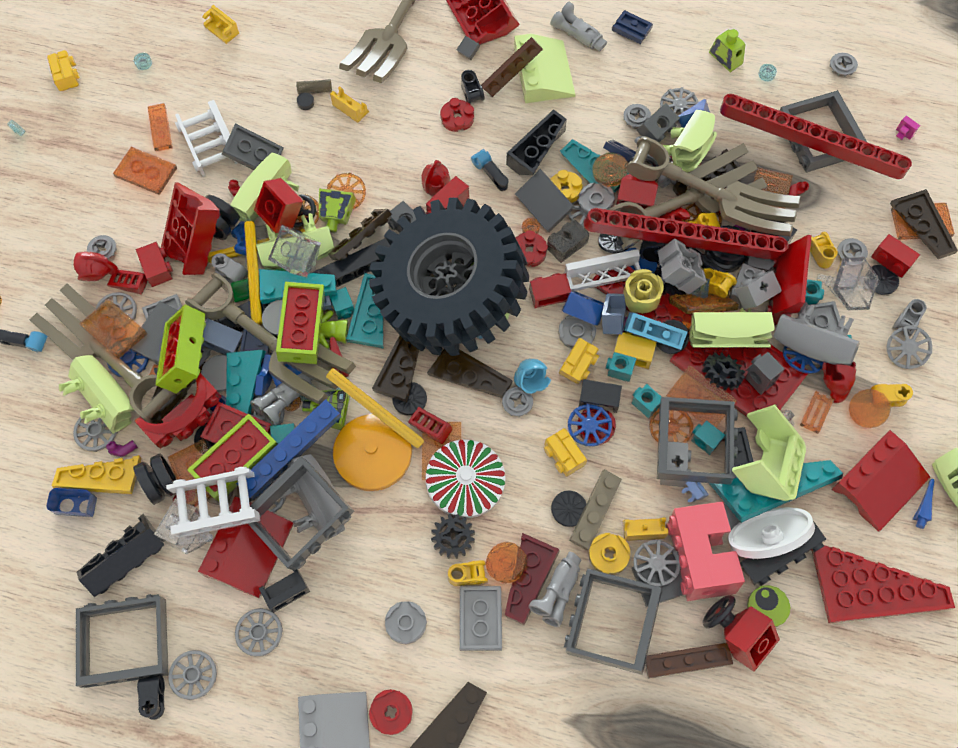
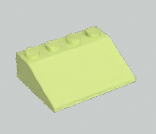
[514,34,576,103]

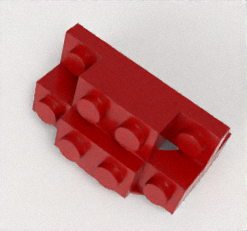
[134,373,222,449]

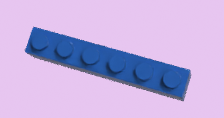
[236,399,342,500]

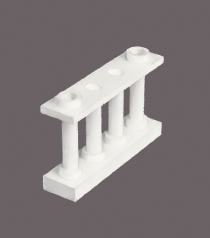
[175,100,238,177]
[166,467,260,538]

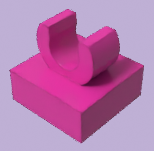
[896,115,921,140]

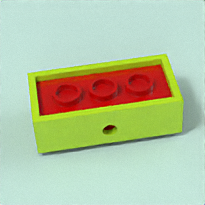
[276,282,325,364]
[155,304,206,394]
[187,414,278,502]

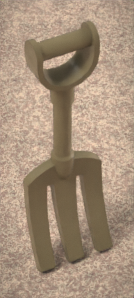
[339,0,415,83]
[627,137,801,236]
[608,143,767,250]
[185,272,356,405]
[29,284,181,423]

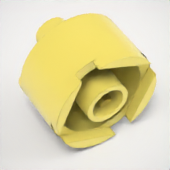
[623,269,664,313]

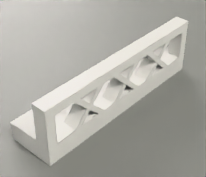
[565,249,641,292]

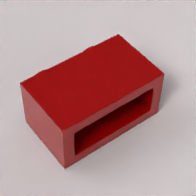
[871,234,920,278]
[135,241,173,287]
[529,273,571,308]

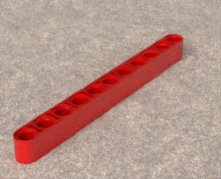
[720,94,912,180]
[583,208,788,260]

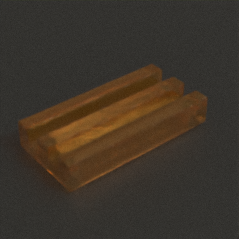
[800,391,834,434]

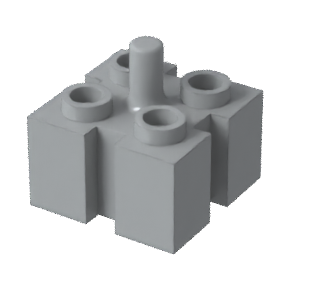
[658,239,706,294]

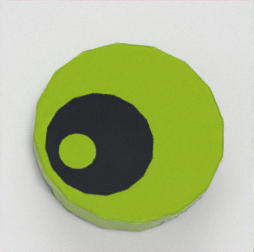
[747,585,791,627]

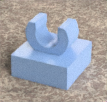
[682,481,709,502]

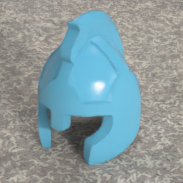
[514,358,551,394]

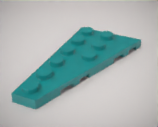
[709,460,843,523]

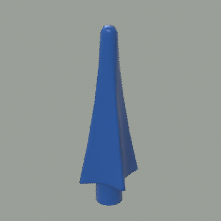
[913,479,935,529]

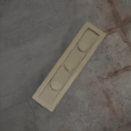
[569,469,622,550]

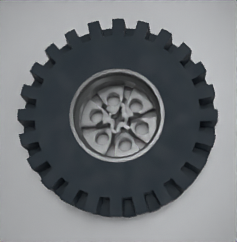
[369,197,529,356]

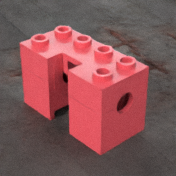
[666,502,745,601]

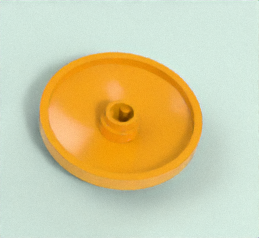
[333,414,412,491]

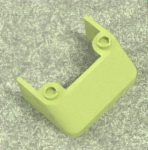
[732,405,806,501]

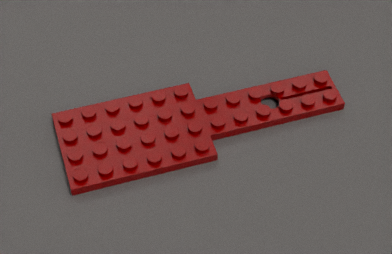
[592,266,809,418]

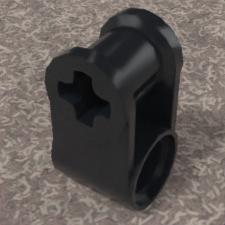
[461,70,485,104]
[137,675,165,720]

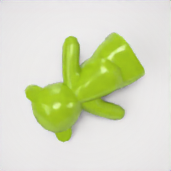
[319,310,348,349]

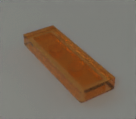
[147,103,173,151]

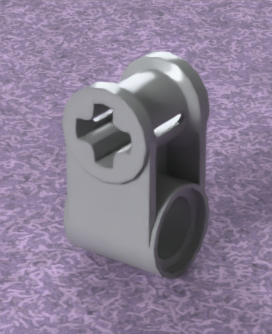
[211,253,248,283]
[893,299,927,337]

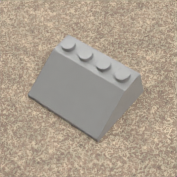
[298,692,370,748]

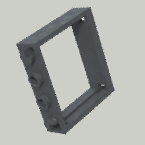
[779,90,867,172]
[657,397,738,485]
[248,456,354,571]
[564,569,662,675]
[76,594,169,688]

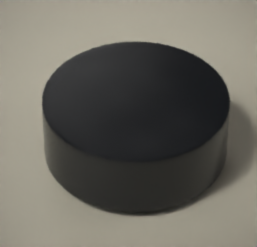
[297,93,314,110]

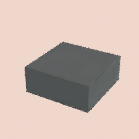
[456,36,480,60]

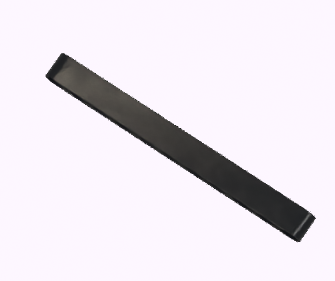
[213,238,390,332]

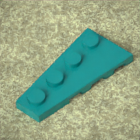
[560,139,629,193]
[259,269,337,304]
[346,273,384,349]
[226,350,266,415]

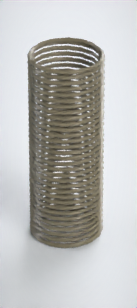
[296,79,332,94]

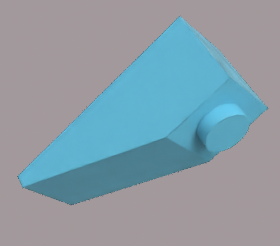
[623,312,687,350]

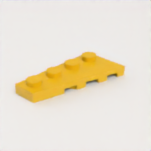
[51,455,142,494]

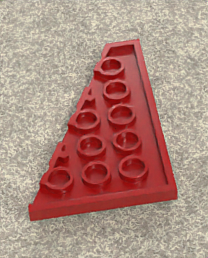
[812,545,955,623]

